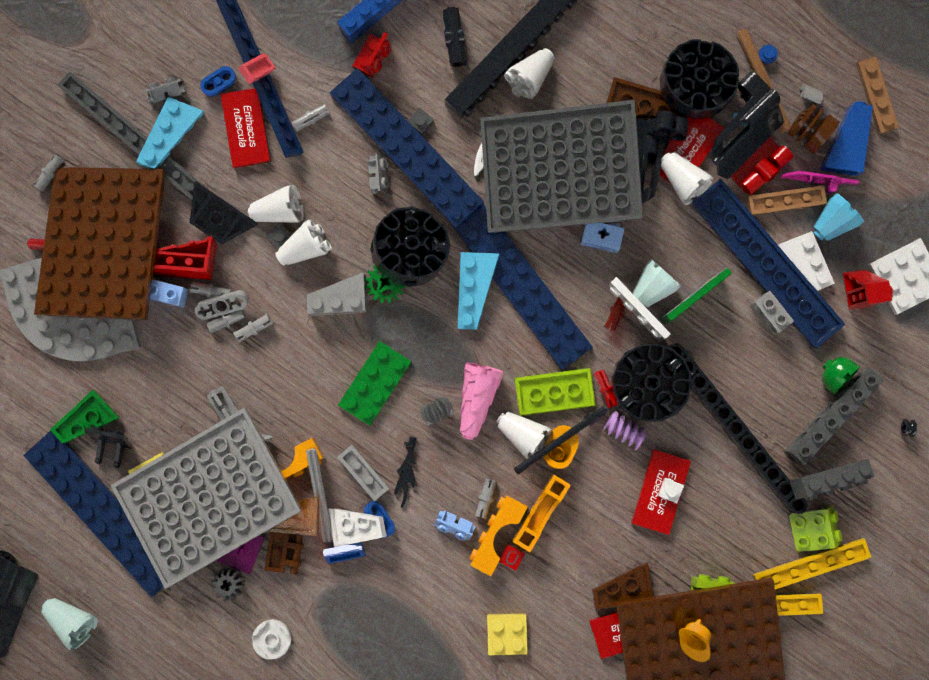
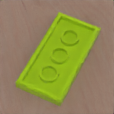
[514,368,596,416]

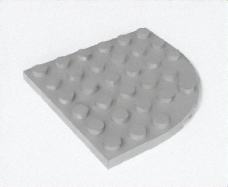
[0,258,141,362]

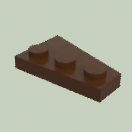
[592,562,653,609]

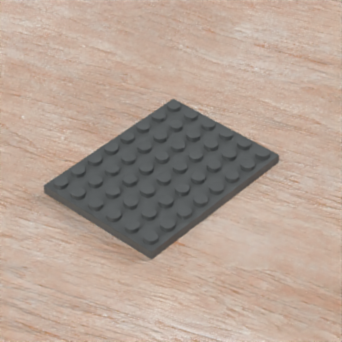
[480,100,643,233]

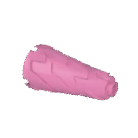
[460,362,503,440]

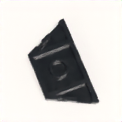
[189,181,258,245]

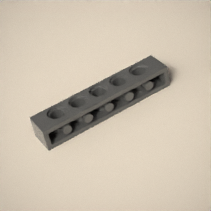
[784,367,884,465]

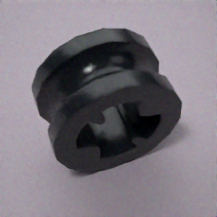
[901,419,917,437]

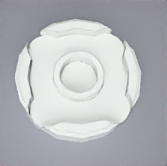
[252,619,292,659]

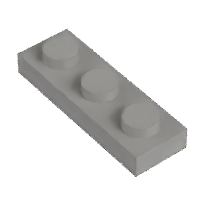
[337,444,390,502]

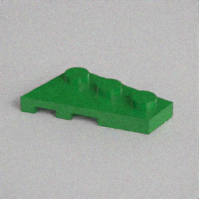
[50,390,121,444]

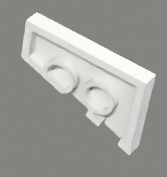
[778,231,835,291]
[328,508,387,547]

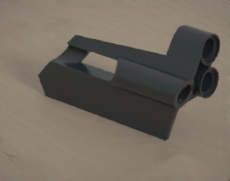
[711,72,784,179]
[637,111,689,203]
[0,550,38,658]

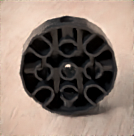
[659,39,739,119]
[370,206,450,287]
[611,344,692,422]

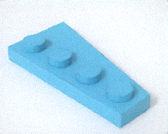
[136,97,204,169]
[458,252,500,330]

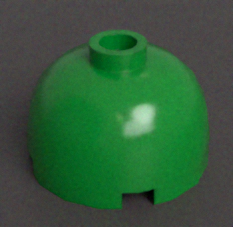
[822,357,860,395]

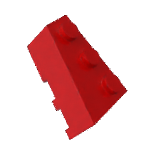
[153,236,217,280]

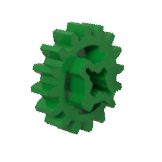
[365,265,406,304]

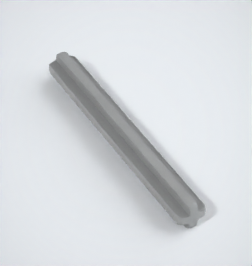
[306,448,333,542]

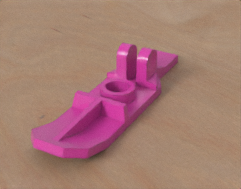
[780,171,859,194]

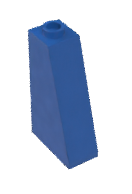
[820,101,873,176]

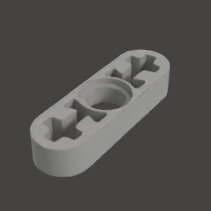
[195,290,249,320]

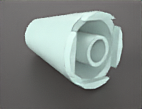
[41,598,98,650]

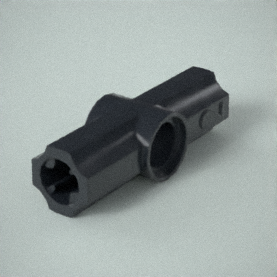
[443,7,466,67]

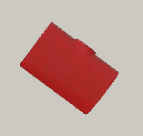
[731,137,793,196]

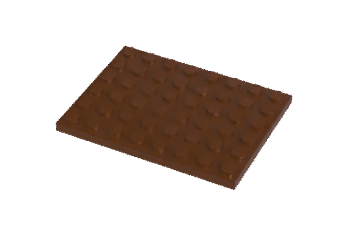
[34,167,166,320]
[616,578,785,680]

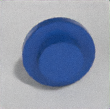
[759,45,778,64]

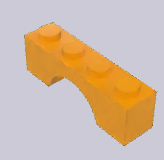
[281,437,325,482]
[512,474,571,552]
[469,495,527,576]

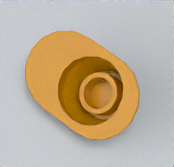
[544,425,579,469]
[679,619,711,662]

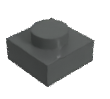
[408,107,434,135]
[267,223,292,248]

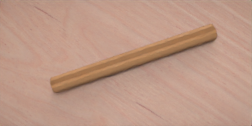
[737,29,791,133]

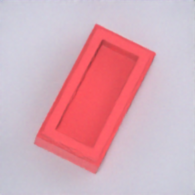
[238,53,276,85]

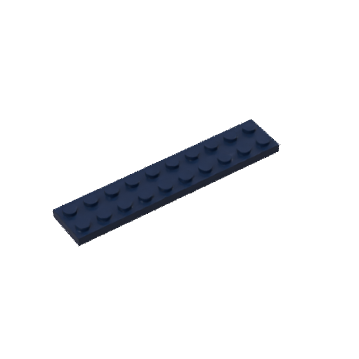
[329,68,484,228]
[691,179,845,349]
[450,204,593,370]
[23,431,164,598]

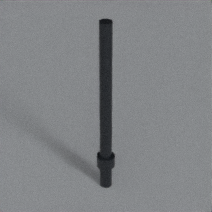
[514,405,608,475]

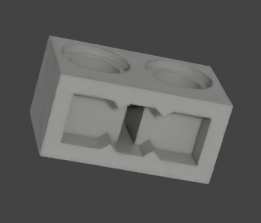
[749,291,794,335]

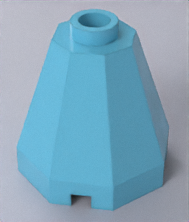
[813,193,864,241]

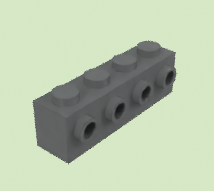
[790,459,875,501]

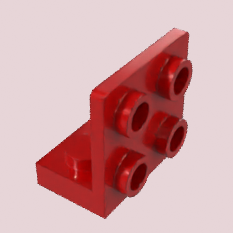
[352,32,391,78]

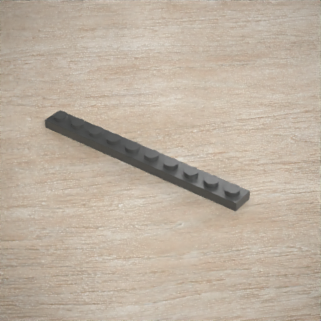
[58,71,205,200]

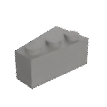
[307,272,367,316]

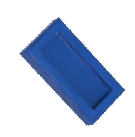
[323,542,366,564]

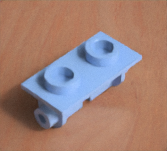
[434,510,476,541]

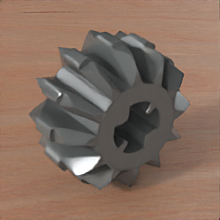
[420,397,454,425]
[211,567,245,601]

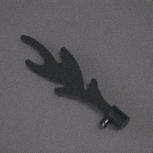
[394,436,417,508]

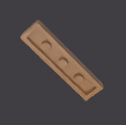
[856,57,899,134]
[747,185,827,215]

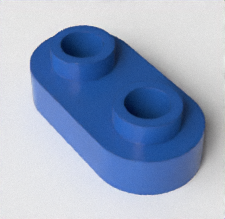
[200,66,236,97]
[364,501,395,538]

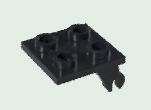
[84,427,133,468]

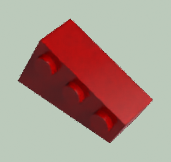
[842,269,893,310]

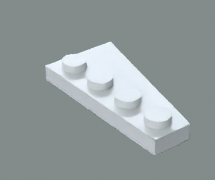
[609,277,670,342]

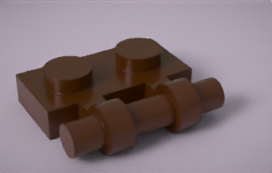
[264,531,304,575]

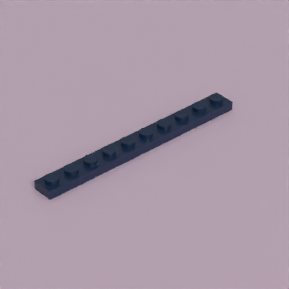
[216,0,304,158]

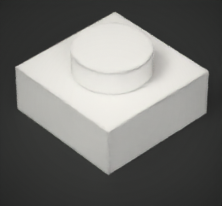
[658,478,684,503]

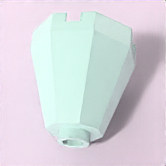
[632,259,681,307]

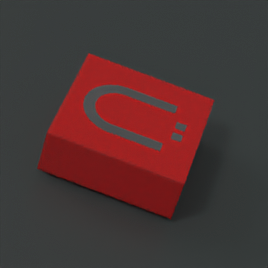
[499,544,525,571]

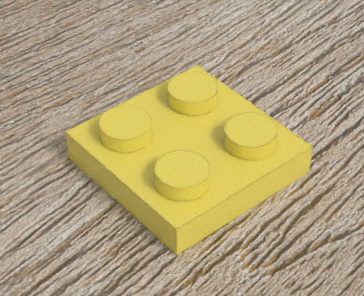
[487,613,527,655]

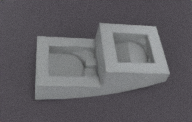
[800,83,823,105]

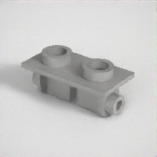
[144,76,186,103]
[368,154,390,195]
[207,386,238,421]

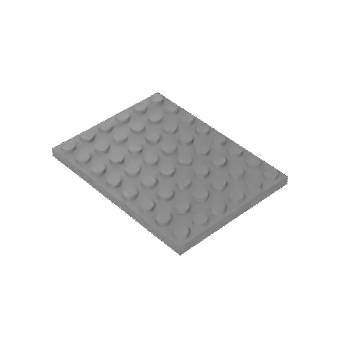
[110,408,302,589]

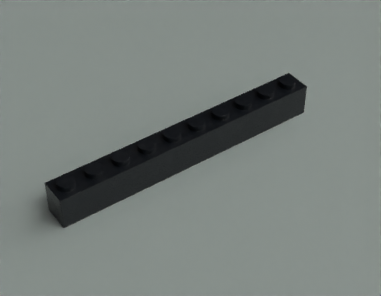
[445,0,577,119]

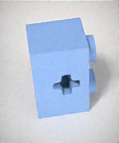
[580,223,625,253]
[150,280,189,308]

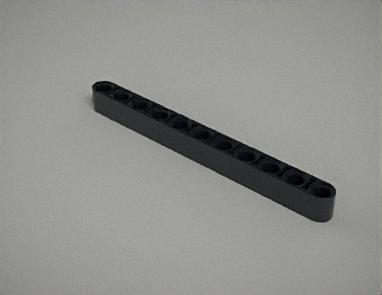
[667,343,808,514]

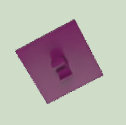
[215,535,265,574]

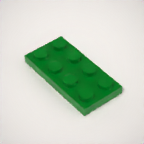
[338,341,412,426]

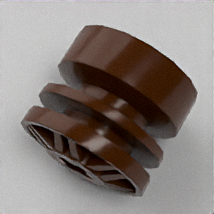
[787,102,840,154]

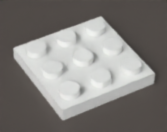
[868,238,929,315]

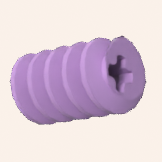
[603,411,647,451]

